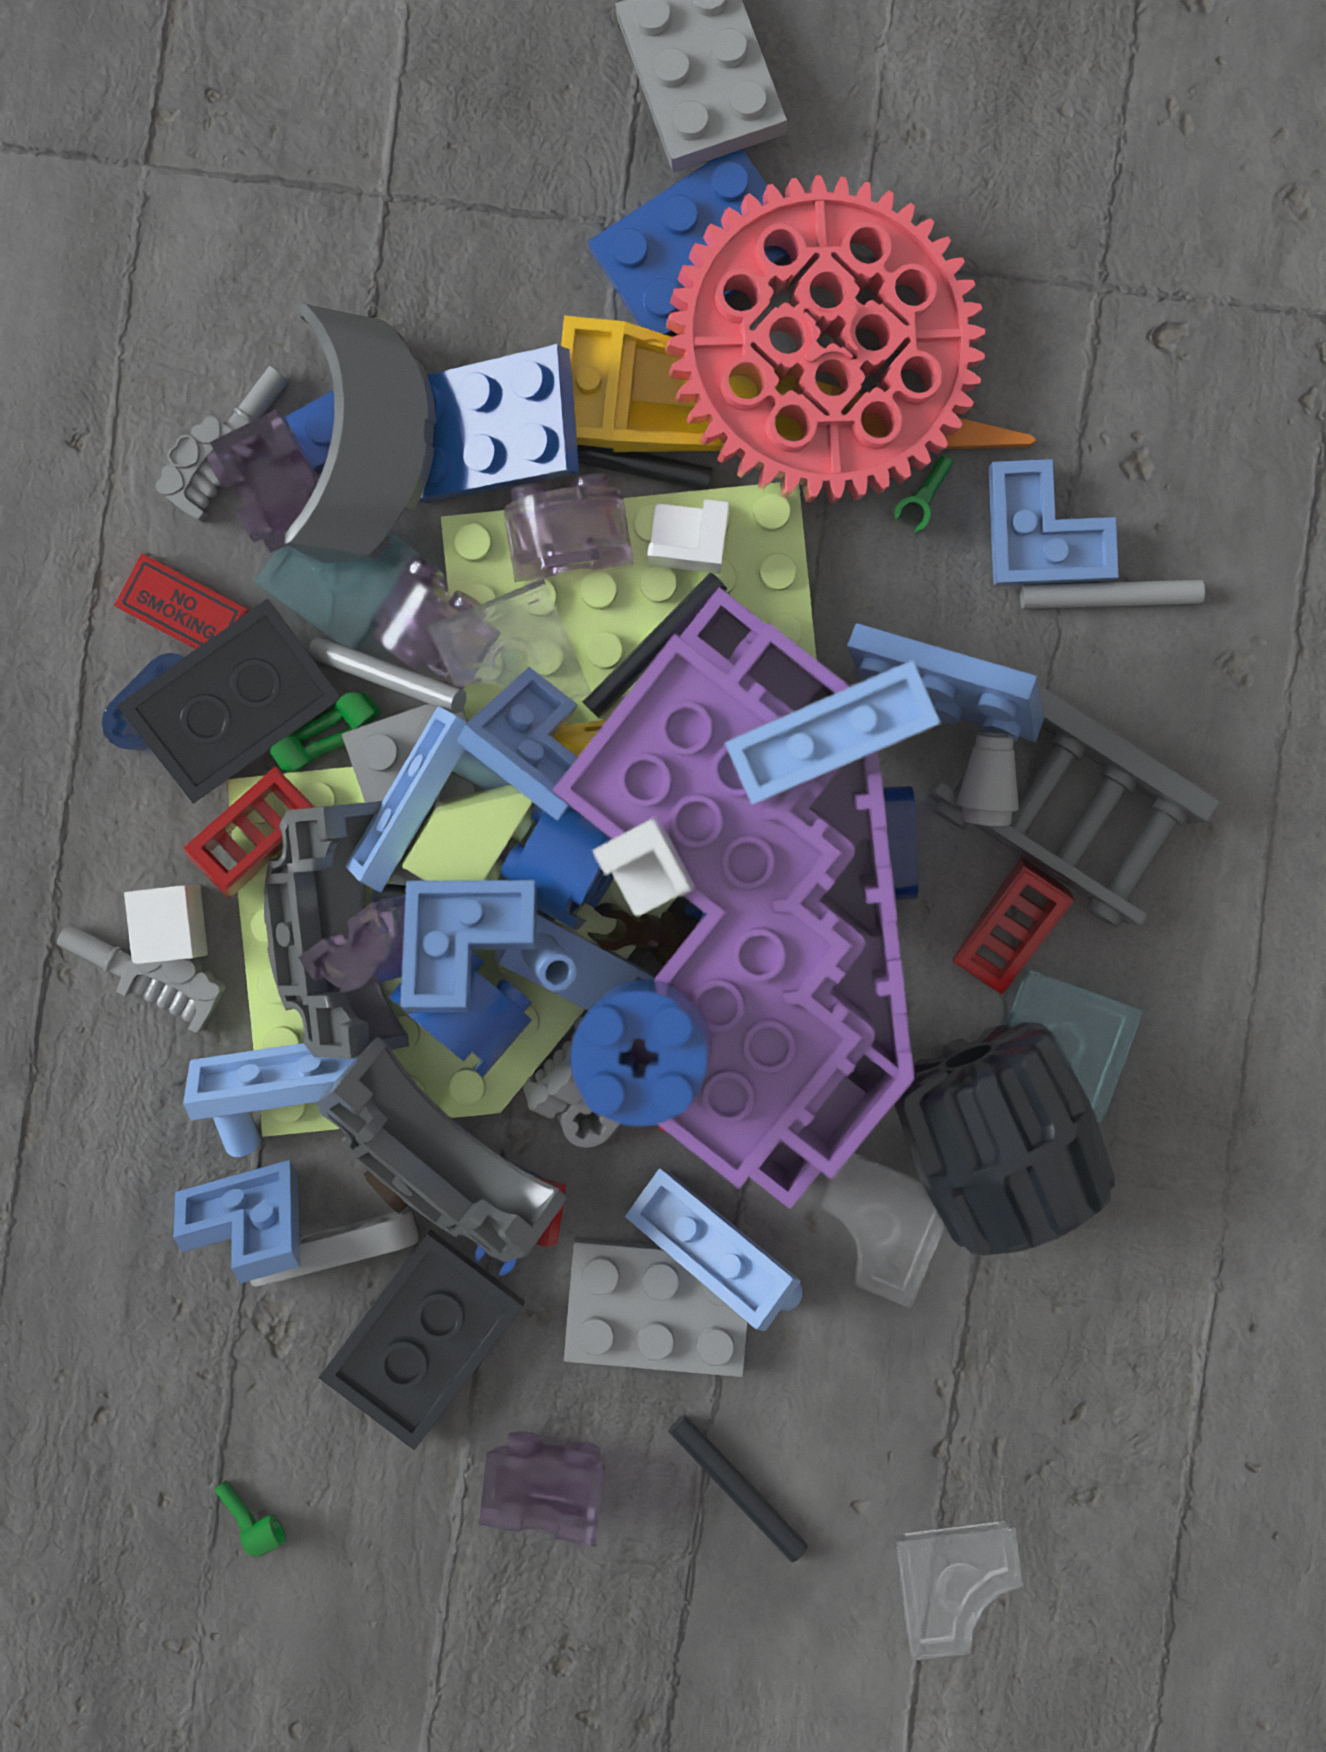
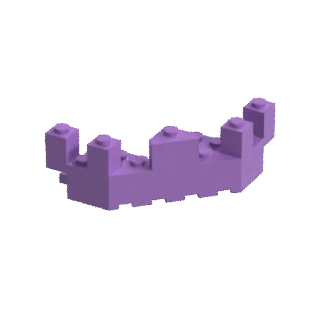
[552,587,914,1209]

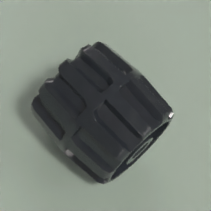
[894,1022,1115,1256]

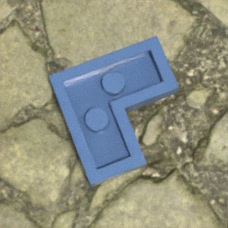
[988,459,1119,586]
[456,667,578,821]
[401,880,538,1013]
[173,1160,300,1284]

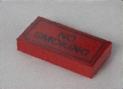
[114,553,250,649]

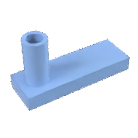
[725,660,940,804]
[345,706,510,892]
[493,911,657,1011]
[183,1043,357,1157]
[625,1168,802,1331]

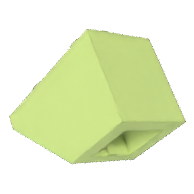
[402,784,534,881]

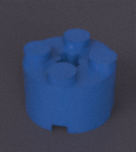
[500,805,614,931]
[389,951,532,1077]
[571,980,711,1126]

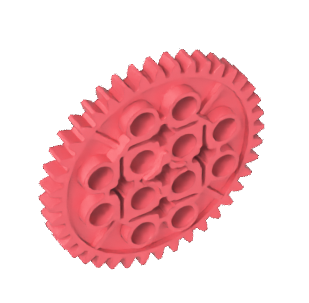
[666,175,985,503]

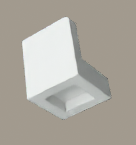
[647,499,729,574]
[593,816,695,915]
[124,885,208,964]

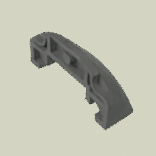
[285,304,436,564]
[264,801,409,1059]
[316,1035,568,1262]

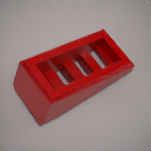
[183,766,315,899]
[953,857,1074,995]

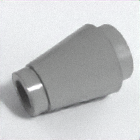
[956,732,1019,826]

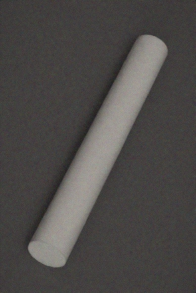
[1020,580,1205,609]
[308,637,466,714]

